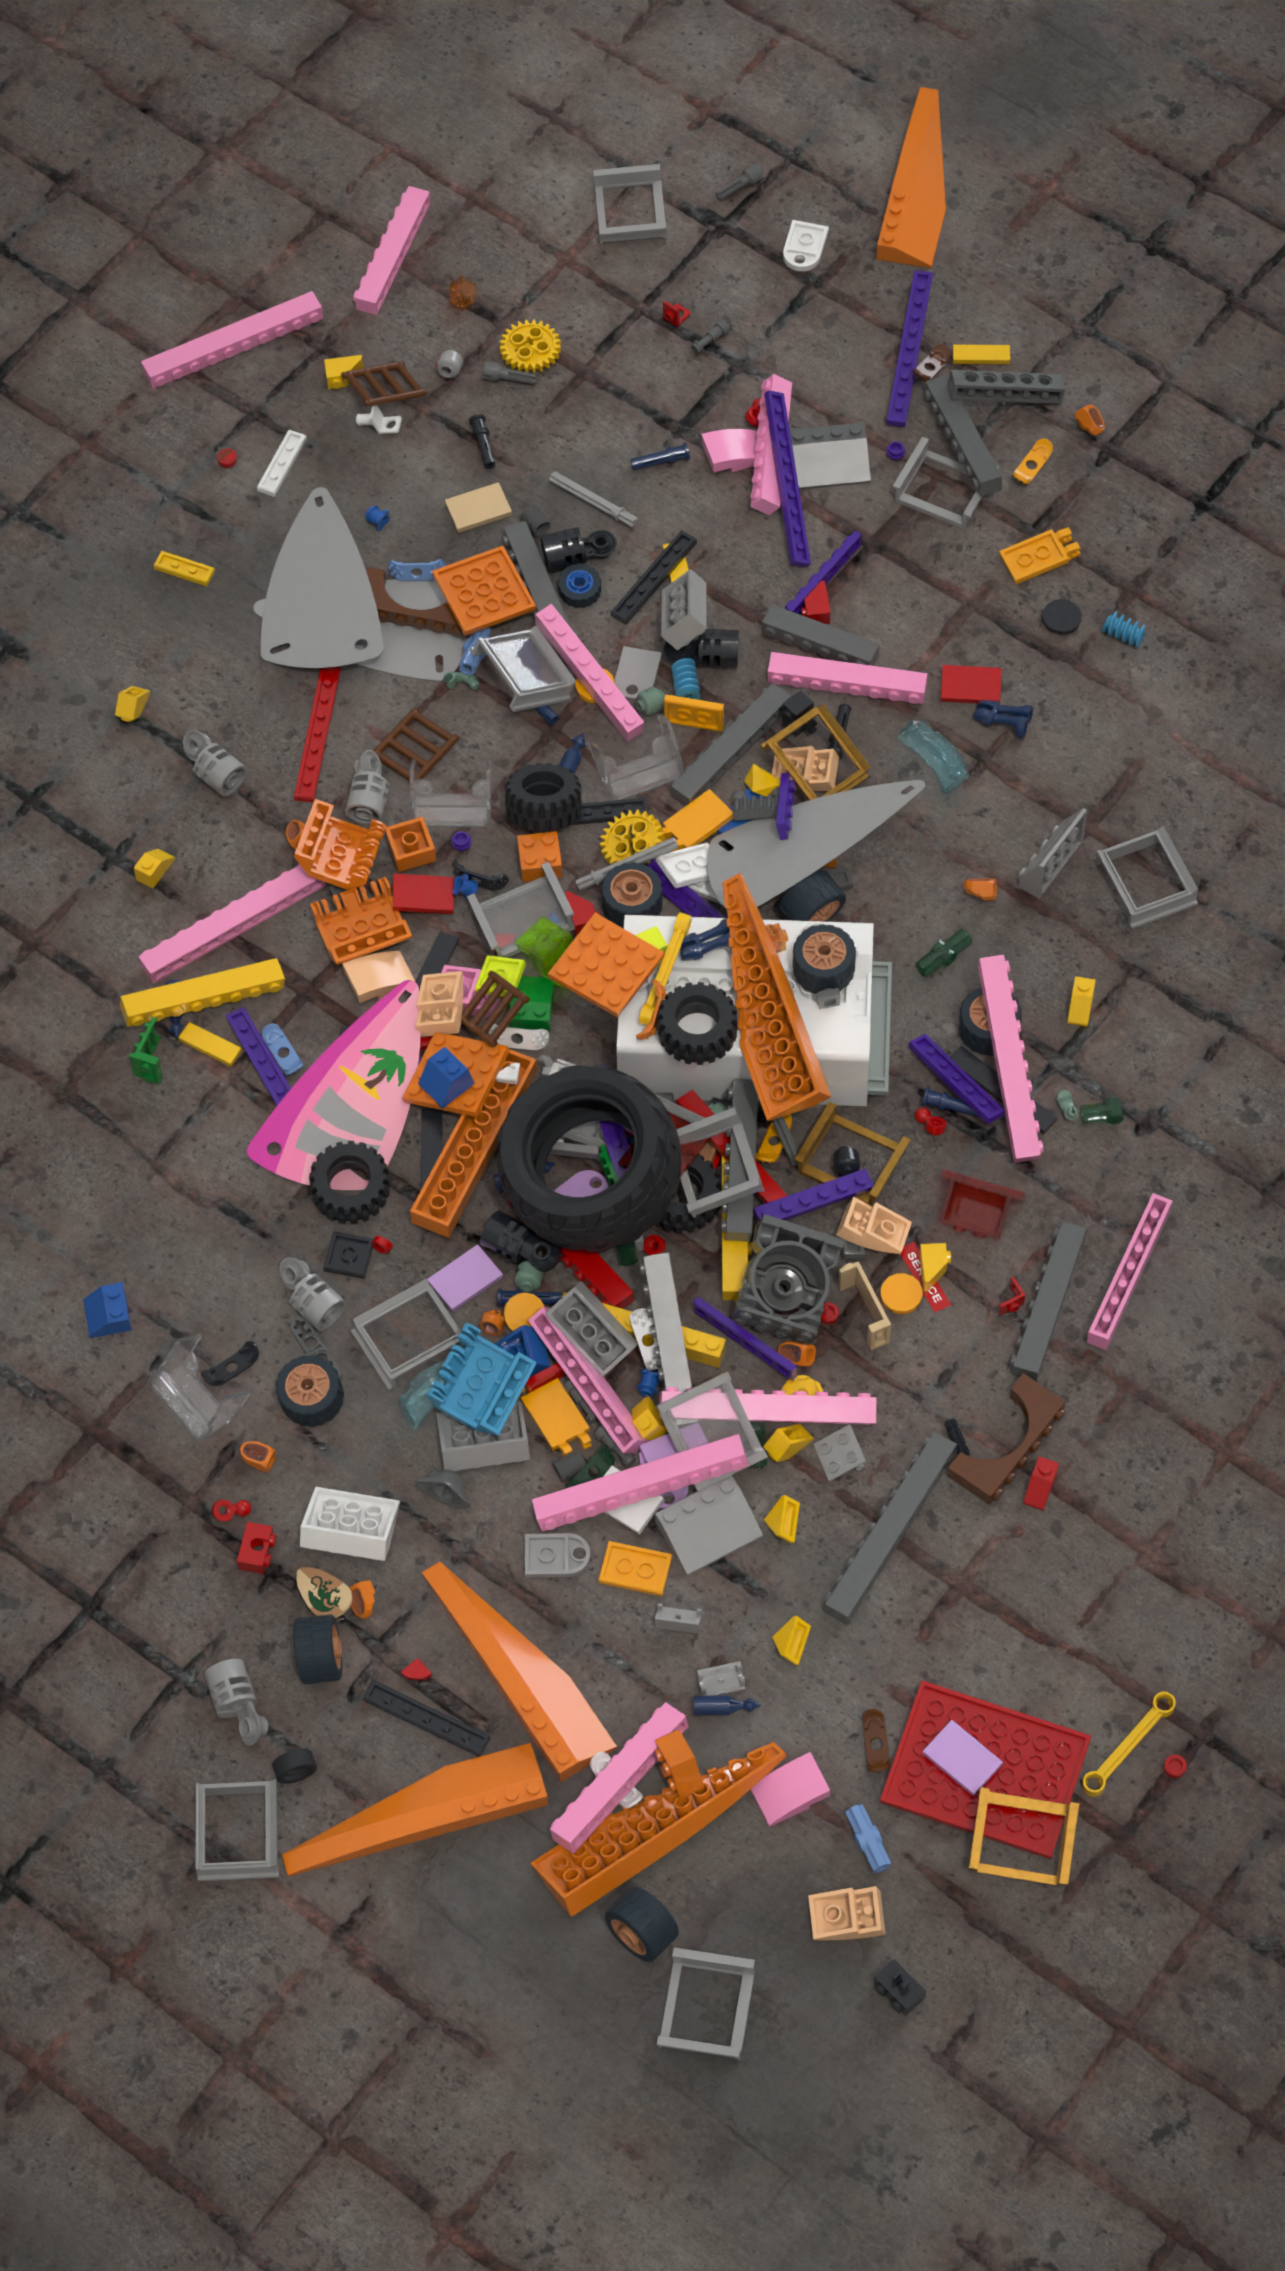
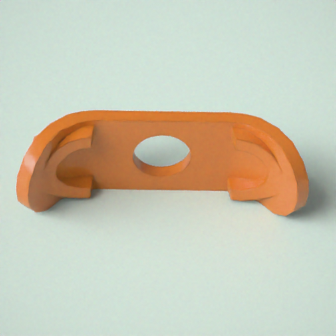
[636,979,667,1040]

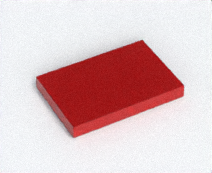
[941,665,1002,704]
[392,873,454,914]

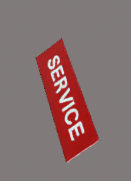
[900,1242,951,1313]

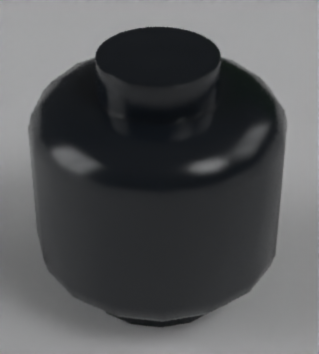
[833,1146,861,1177]

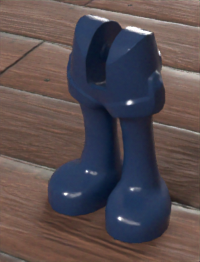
[973,700,1033,739]
[679,918,732,961]

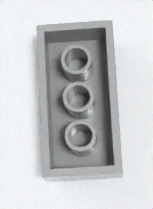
[661,569,707,650]
[545,1281,638,1377]

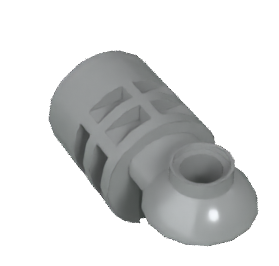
[183,730,247,797]
[345,750,390,825]
[279,1257,347,1331]
[204,1659,268,1746]

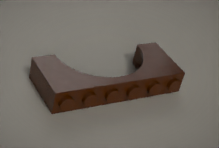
[365,567,469,638]
[947,1373,1066,1505]

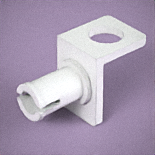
[356,405,402,434]

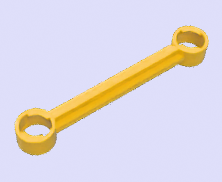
[638,913,692,1025]
[1082,1692,1176,1797]

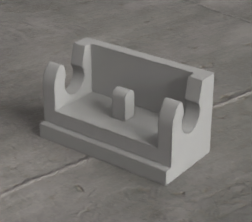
[655,1603,702,1634]
[697,1661,745,1696]

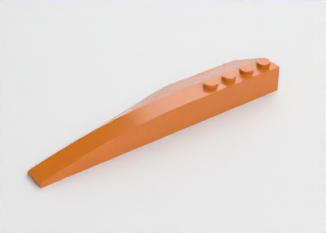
[877,87,946,268]
[722,873,831,1121]
[422,1562,617,1782]
[530,1742,787,1917]
[282,1743,548,1877]

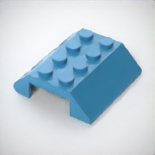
[426,1323,537,1436]

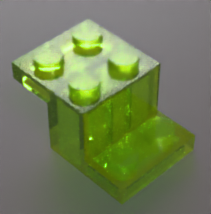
[515,916,573,989]

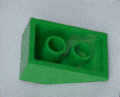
[509,976,555,1033]

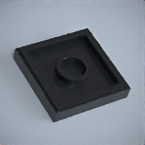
[323,1231,373,1279]

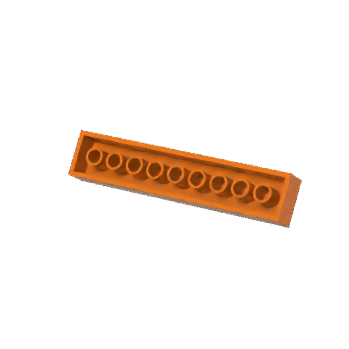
[410,1049,537,1238]

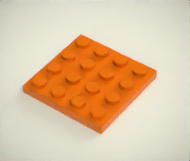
[432,546,536,636]
[548,913,665,1018]
[402,1032,510,1117]

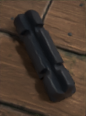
[945,1418,970,1456]

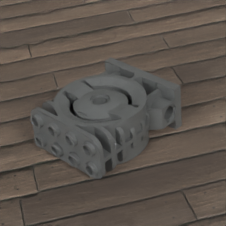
[731,1214,845,1343]

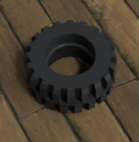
[505,763,582,832]
[657,982,738,1065]
[309,1140,390,1224]
[656,1151,721,1234]

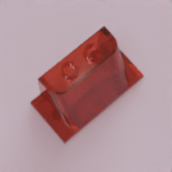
[939,1169,1027,1238]

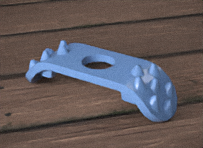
[388,559,446,581]
[261,1023,303,1076]

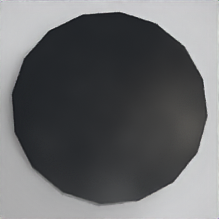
[1042,599,1082,635]

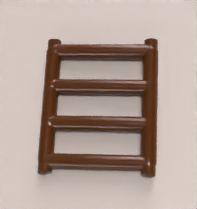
[341,361,428,407]
[373,707,460,787]
[461,971,530,1047]

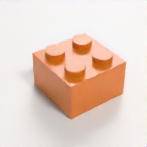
[385,816,436,873]
[517,831,562,882]
[654,1729,705,1798]

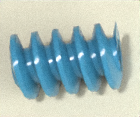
[1102,611,1146,649]
[671,658,701,700]

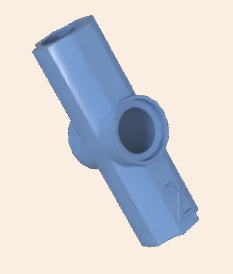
[459,627,491,676]
[845,1804,891,1873]

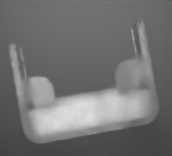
[588,714,684,800]
[410,760,492,827]
[151,1334,251,1440]

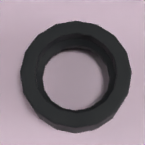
[272,1749,317,1784]

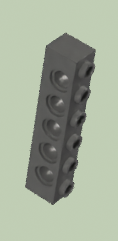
[947,370,1066,404]

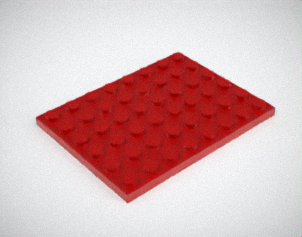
[880,1680,1092,1859]

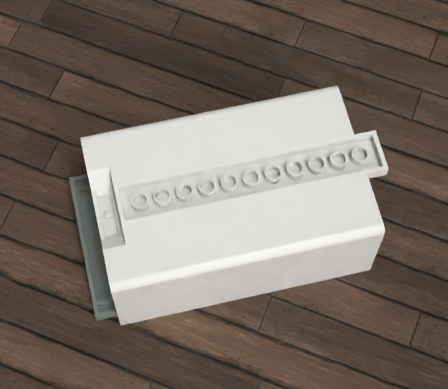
[617,915,892,1106]

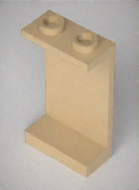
[838,1261,891,1351]

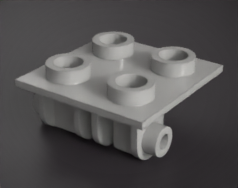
[813,1424,866,1482]

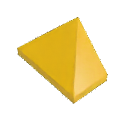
[744,764,780,797]
[764,1495,800,1543]
[772,1616,811,1665]

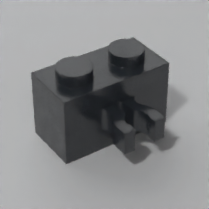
[782,690,817,737]
[874,1959,926,2016]

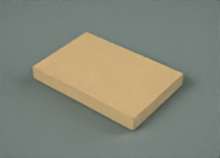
[445,482,512,533]

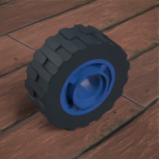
[558,563,601,608]

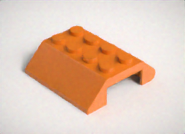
[294,799,386,890]
[309,877,413,965]

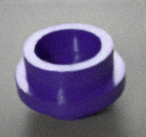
[886,441,906,460]
[451,831,472,851]

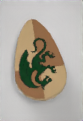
[296,1567,353,1618]

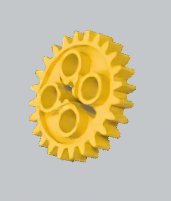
[500,319,561,374]
[600,810,665,865]

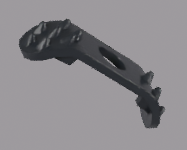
[452,859,509,891]
[201,1341,259,1386]

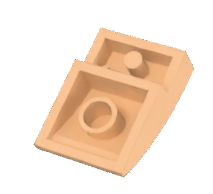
[772,746,839,791]
[342,951,415,1003]
[415,971,463,1037]
[836,1197,912,1254]
[808,1886,886,1940]

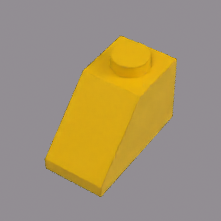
[324,355,363,389]
[115,686,150,722]
[134,849,175,889]
[1067,976,1096,1027]
[919,1243,951,1292]
[632,1396,668,1441]
[763,1424,814,1462]

